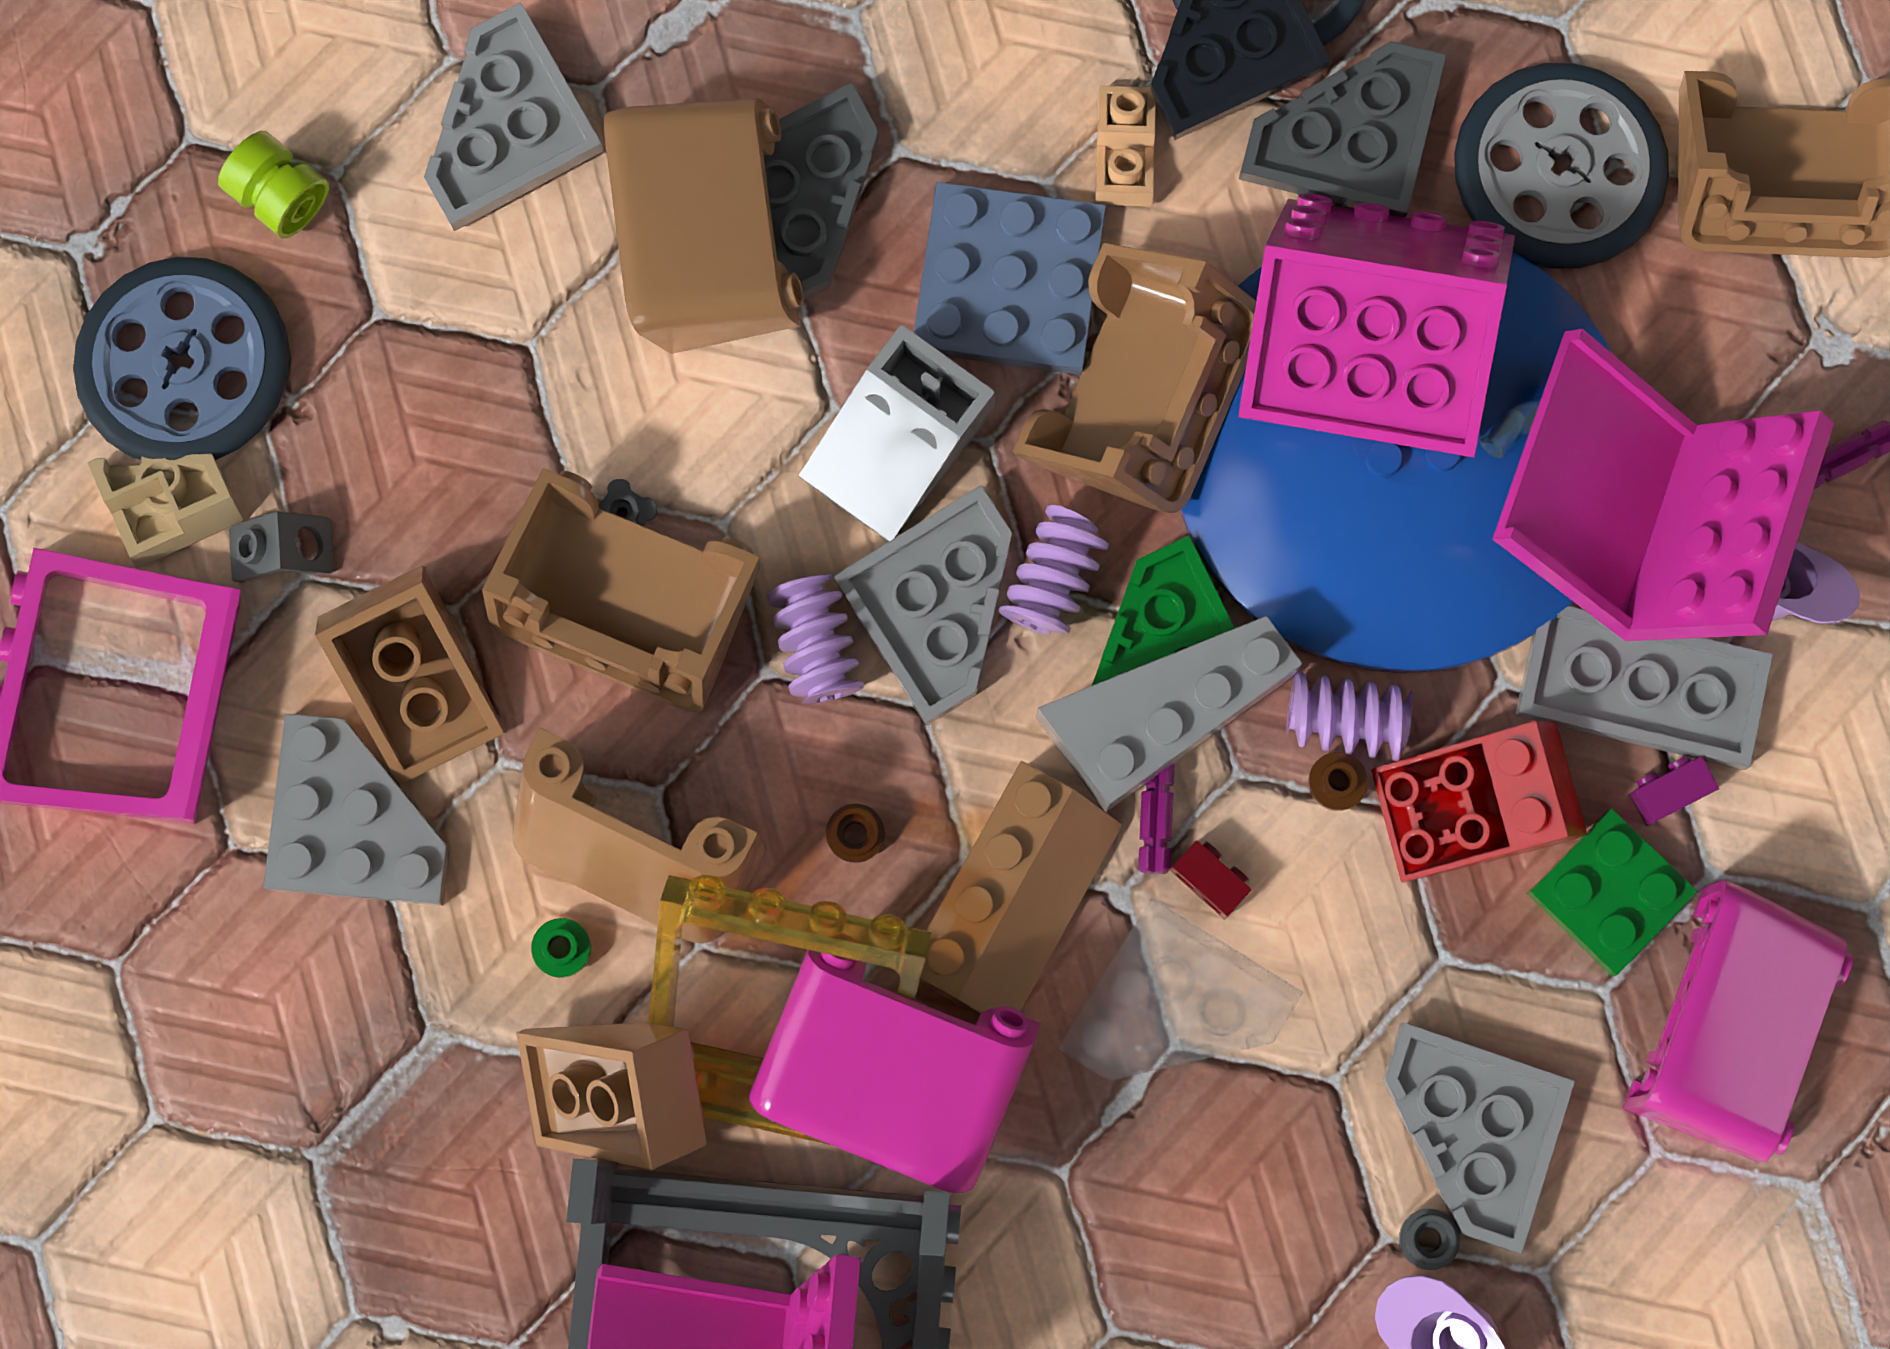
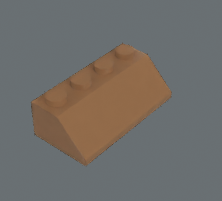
[905,761,1123,1015]

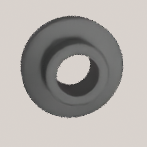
[1399,1209,1460,1270]

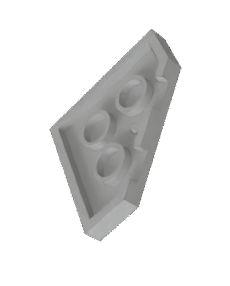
[424,2,604,231]
[833,485,1012,726]
[263,714,450,906]
[1382,1022,1575,1254]

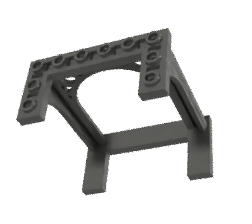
[566,1158,962,1349]

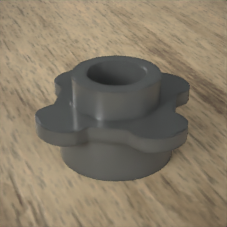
[598,479,657,527]

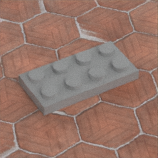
[1515,606,1773,770]

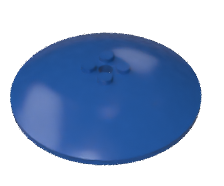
[1180,252,1611,673]

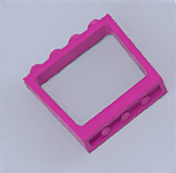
[0,547,242,825]

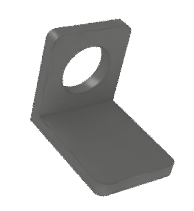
[229,511,334,583]

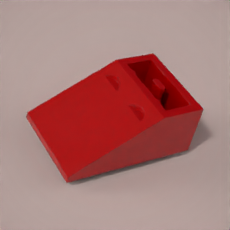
[1371,721,1588,883]

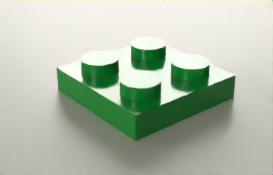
[1526,808,1698,977]

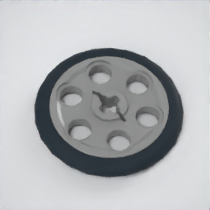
[1454,63,1669,269]

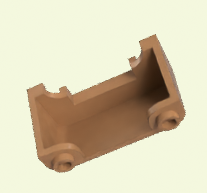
[1678,71,1890,258]
[604,98,804,354]
[1012,243,1256,514]
[482,468,760,713]
[512,727,767,944]

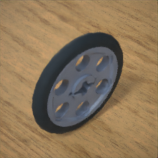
[73,257,290,460]

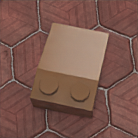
[315,565,504,785]
[516,1023,707,1170]

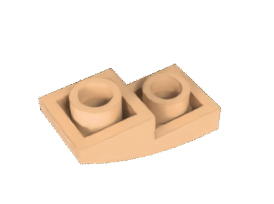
[1095,86,1155,207]

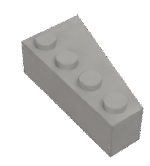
[1036,616,1302,812]

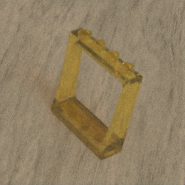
[648,875,932,1145]

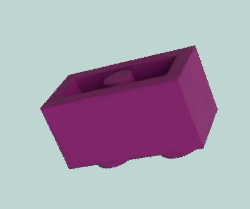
[1629,755,1719,826]

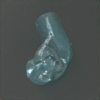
[1480,401,1540,458]

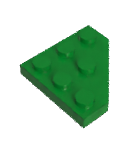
[1092,536,1235,686]

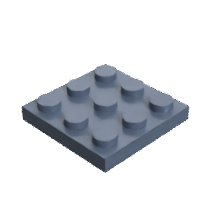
[914,182,1106,375]

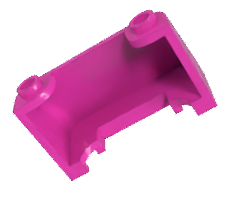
[1623,880,1853,1162]
[749,932,1040,1193]

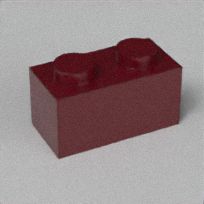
[1170,840,1252,920]

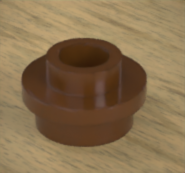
[1308,752,1368,811]
[826,804,885,863]

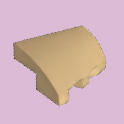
[87,454,244,569]

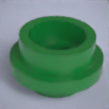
[531,918,591,978]

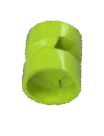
[218,130,329,238]

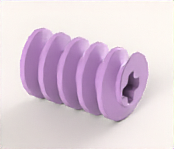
[999,505,1109,635]
[767,574,864,704]
[1286,672,1413,761]

